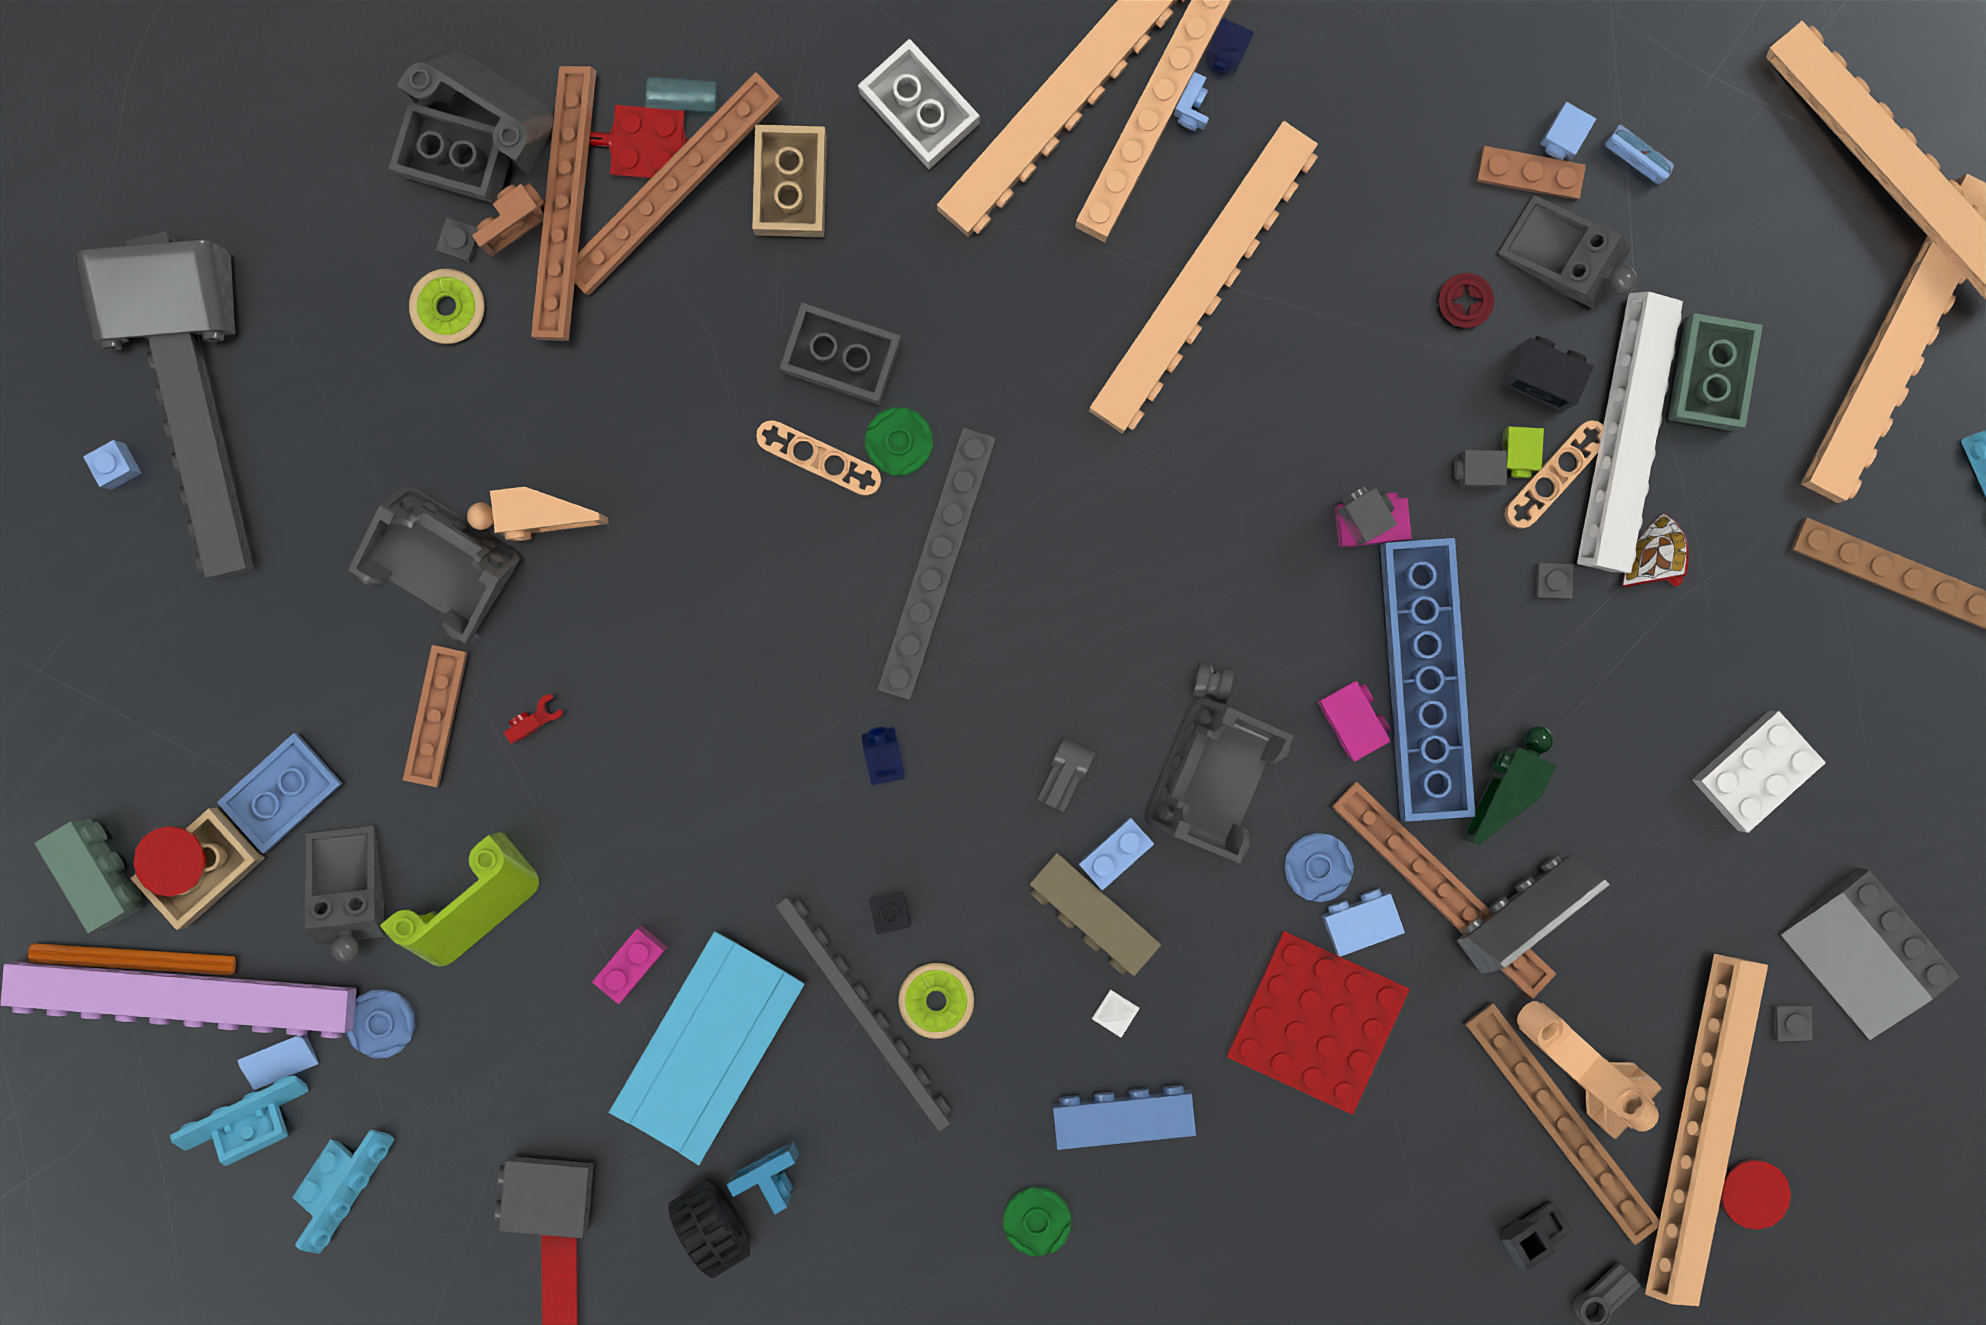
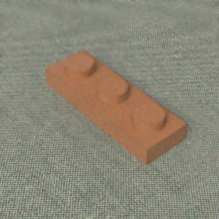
[1476,146,1586,201]

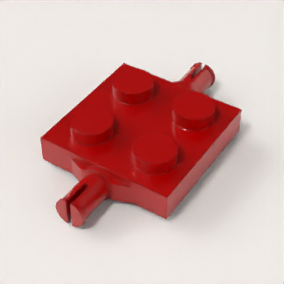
[589,105,689,179]

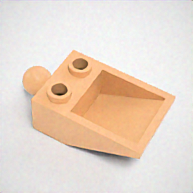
[467,487,608,542]

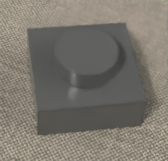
[436,217,478,263]
[1536,563,1574,599]
[1774,1005,1813,1041]

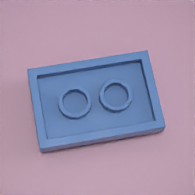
[217,733,343,854]

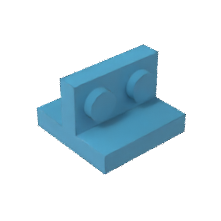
[726,1141,799,1214]

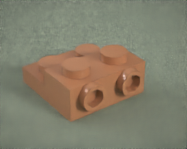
[472,183,545,257]

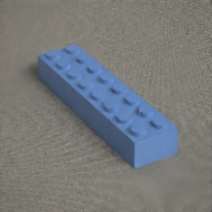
[1380,538,1475,822]

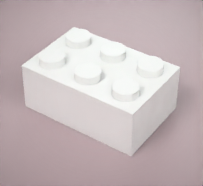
[858,39,980,169]
[1692,711,1826,833]

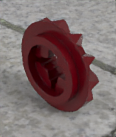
[1438,273,1494,329]

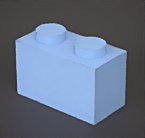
[1078,817,1154,890]
[1322,888,1405,957]

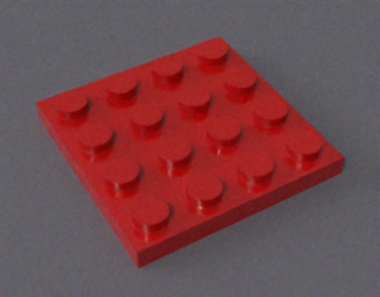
[1226,931,1410,1115]

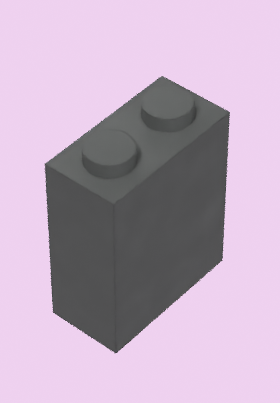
[495,1156,594,1238]

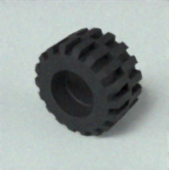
[668,1180,750,1278]

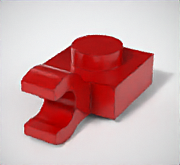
[503,694,564,744]

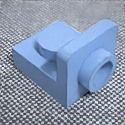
[1174,72,1209,131]

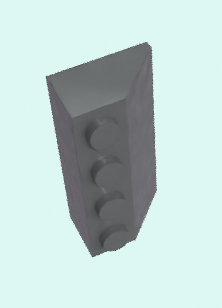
[1457,855,1609,974]

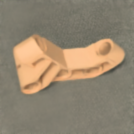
[1517,1001,1662,1140]

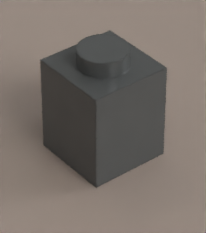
[1454,450,1507,488]

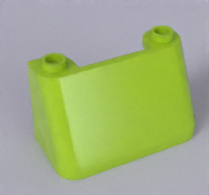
[380,831,539,967]

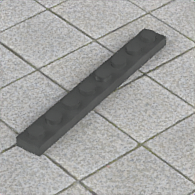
[877,428,996,700]
[776,896,952,1132]

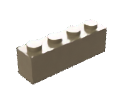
[1029,851,1161,976]

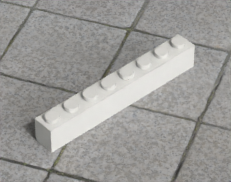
[1577,292,1683,573]

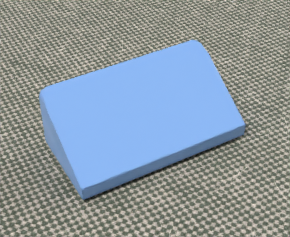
[237,1035,319,1090]

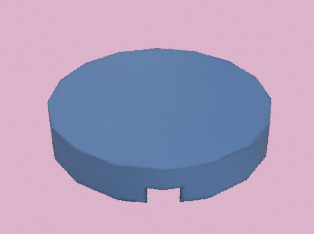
[1284,833,1354,902]
[346,989,416,1059]

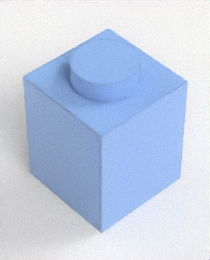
[1540,102,1596,161]
[83,440,142,490]

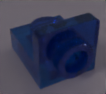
[1205,18,1254,72]
[861,727,906,786]

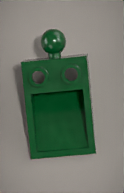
[1462,726,1557,845]

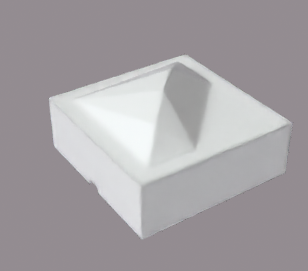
[1092,989,1140,1037]

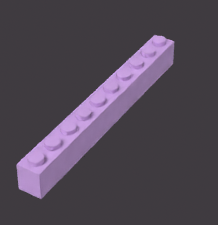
[0,961,356,1038]

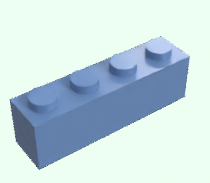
[1053,1085,1196,1150]

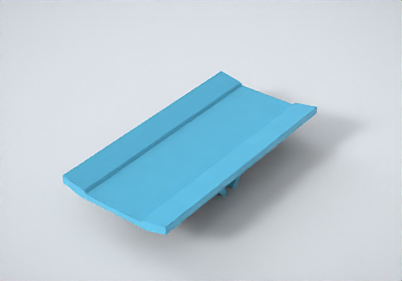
[609,931,805,1165]

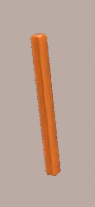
[28,943,236,975]

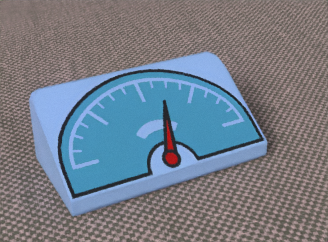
[1605,125,1674,185]

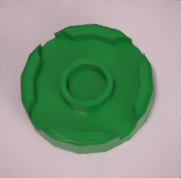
[865,407,933,476]
[1003,1186,1071,1256]

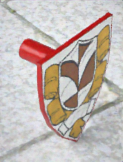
[1623,513,1689,587]

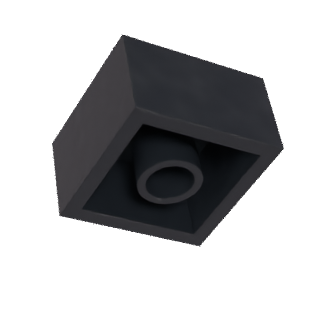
[1501,336,1594,411]

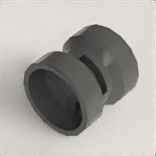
[1192,662,1234,704]

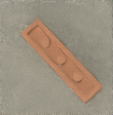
[403,645,468,787]

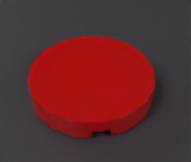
[133,826,207,897]
[1720,1159,1791,1230]

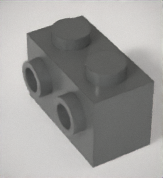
[1338,487,1397,546]

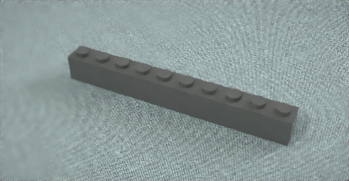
[125,231,254,579]

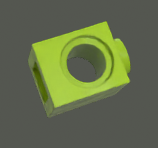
[1502,426,1544,478]

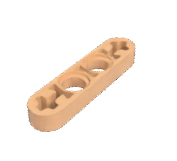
[756,420,882,496]
[1504,420,1604,529]

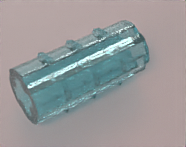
[646,77,718,113]

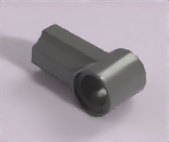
[1037,737,1095,812]
[1572,1262,1641,1325]

